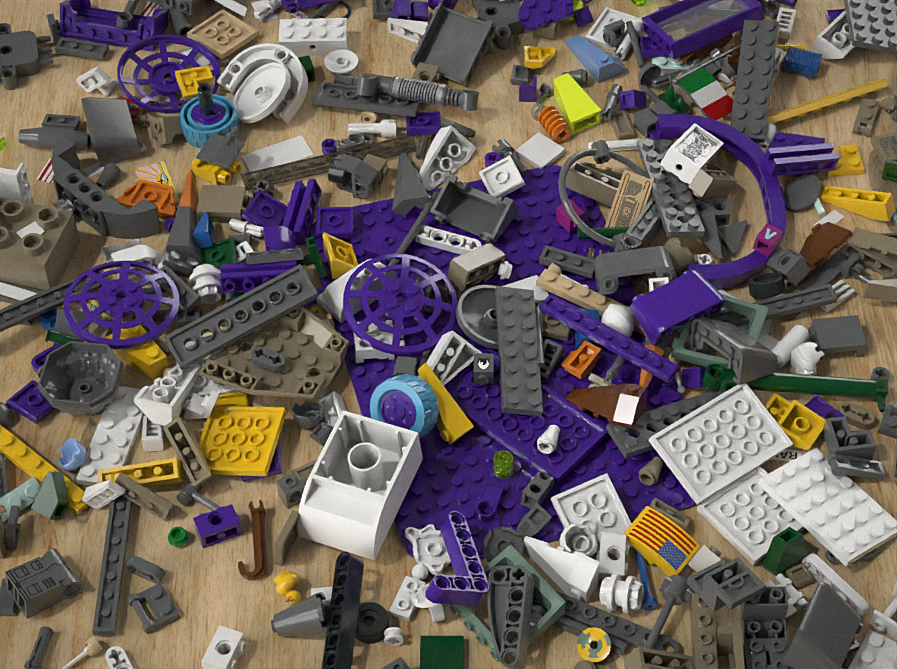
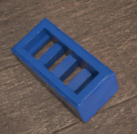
[193,212,214,248]

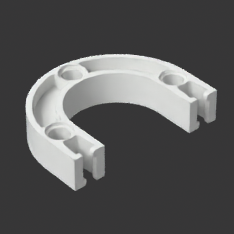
[217,43,308,124]

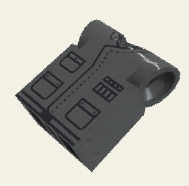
[5,548,84,619]

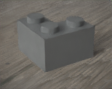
[823,416,876,460]

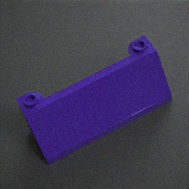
[59,0,169,51]

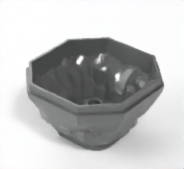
[37,341,124,417]

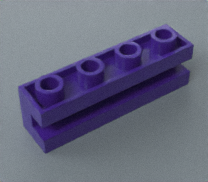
[762,143,840,177]
[282,179,322,245]
[220,260,298,293]

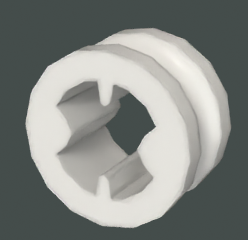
[384,627,403,647]

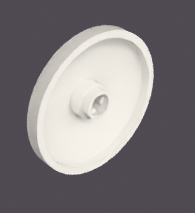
[233,63,290,123]

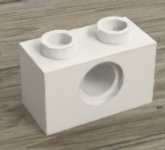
[596,532,629,580]
[201,625,246,669]

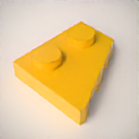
[524,46,557,69]

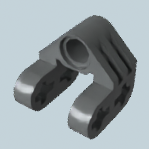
[689,48,736,79]

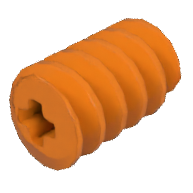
[538,105,572,143]

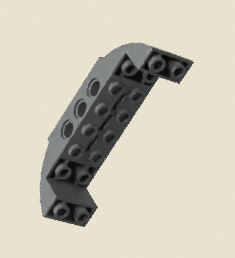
[51,136,161,239]
[741,587,792,669]

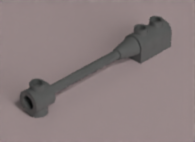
[644,575,692,649]

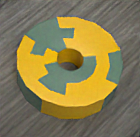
[577,627,612,663]

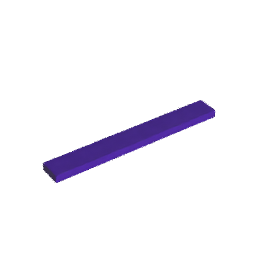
[539,294,679,383]

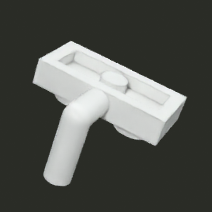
[76,66,117,96]

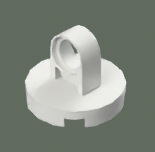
[411,583,445,623]

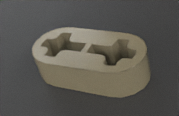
[838,402,875,430]

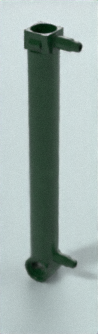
[702,363,888,412]

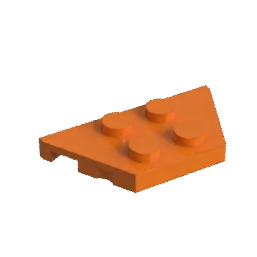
[114,179,175,219]

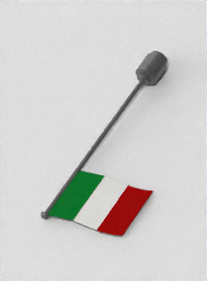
[672,44,741,121]

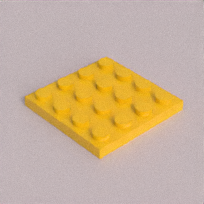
[199,406,287,476]

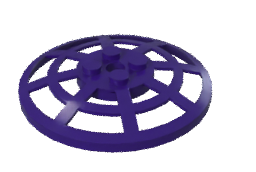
[117,35,221,114]
[343,254,458,355]
[63,260,180,349]

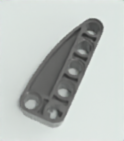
[488,565,535,669]

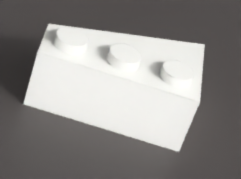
[418,331,482,386]

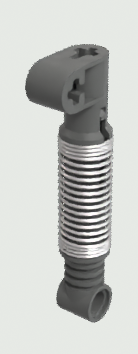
[356,73,479,111]

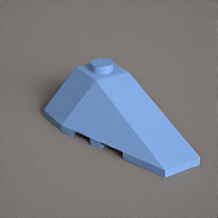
[564,35,628,83]

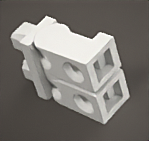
[354,320,405,363]

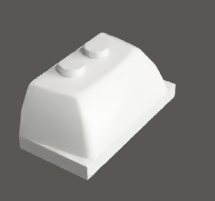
[317,259,398,323]

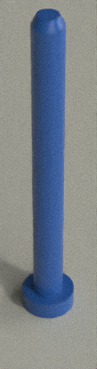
[635,549,658,611]

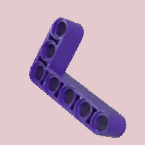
[425,511,489,606]

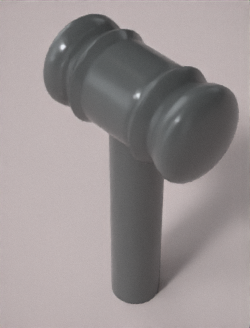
[176,481,220,511]

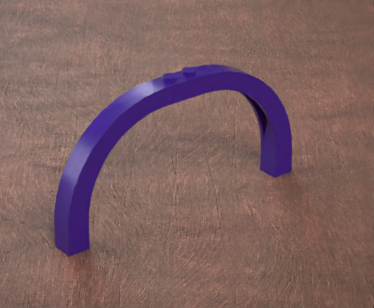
[656,114,786,290]

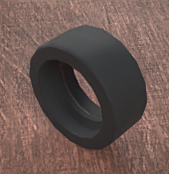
[748,273,786,298]

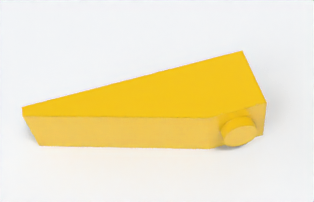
[818,185,896,222]
[418,363,474,445]
[98,458,185,487]

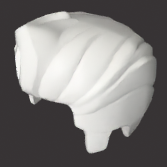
[601,304,634,338]
[790,342,824,375]
[560,524,598,557]

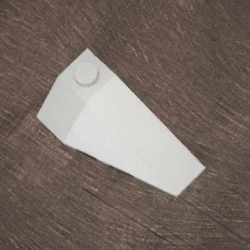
[419,125,476,191]
[134,364,201,426]
[524,536,600,603]

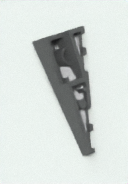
[392,153,431,217]

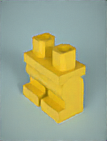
[191,158,242,186]

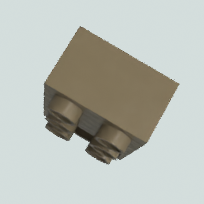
[0,197,80,291]

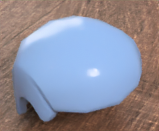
[58,438,86,471]

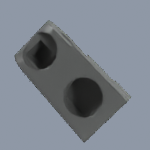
[521,471,555,509]

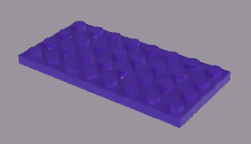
[444,348,609,483]

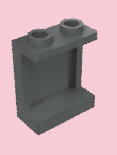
[808,315,867,360]

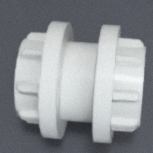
[189,264,224,305]
[600,574,644,614]

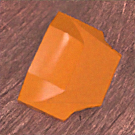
[561,341,602,379]

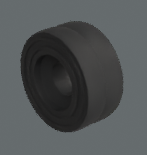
[355,602,389,644]

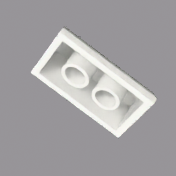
[811,10,855,59]

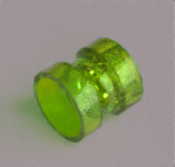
[493,450,513,479]

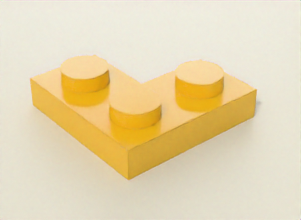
[175,65,213,101]
[827,144,864,176]

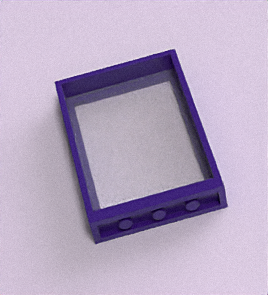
[641,0,764,59]

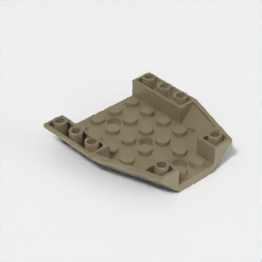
[199,297,349,399]

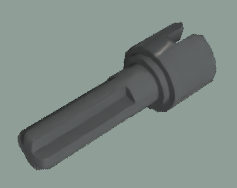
[492,139,528,177]

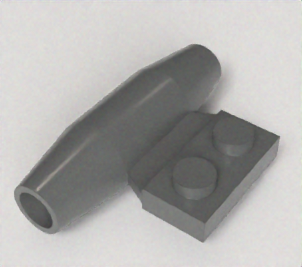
[18,114,91,149]

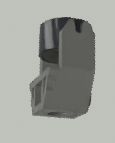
[328,154,378,198]

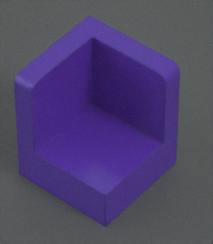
[519,76,537,102]
[620,89,647,110]
[682,368,706,388]

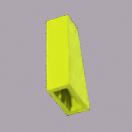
[553,73,601,135]

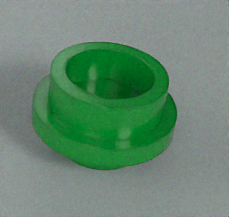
[168,527,189,547]

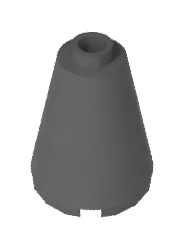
[271,592,329,636]

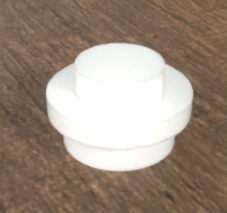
[498,261,512,280]

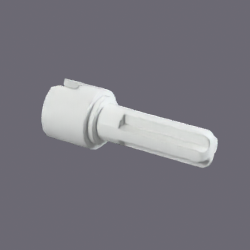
[348,120,397,137]

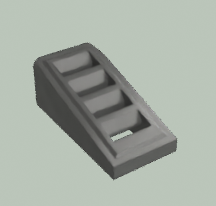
[540,339,564,380]

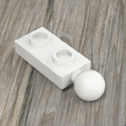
[389,564,428,622]

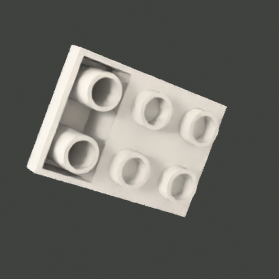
[297,410,423,561]

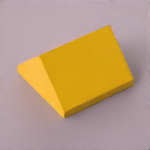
[322,233,358,279]

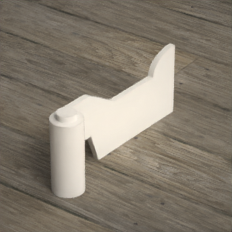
[717,289,810,368]

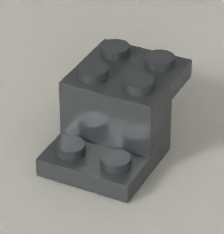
[687,557,766,612]

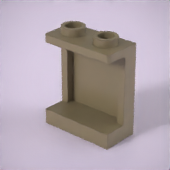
[197,185,249,222]
[716,626,745,669]

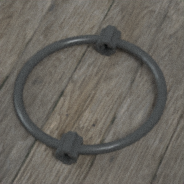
[558,140,662,252]

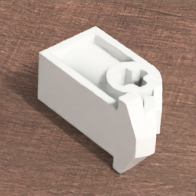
[111,244,163,279]

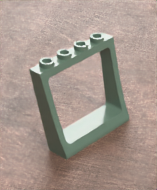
[670,293,768,369]
[449,545,566,663]

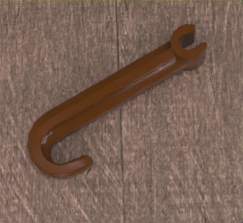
[238,500,268,580]

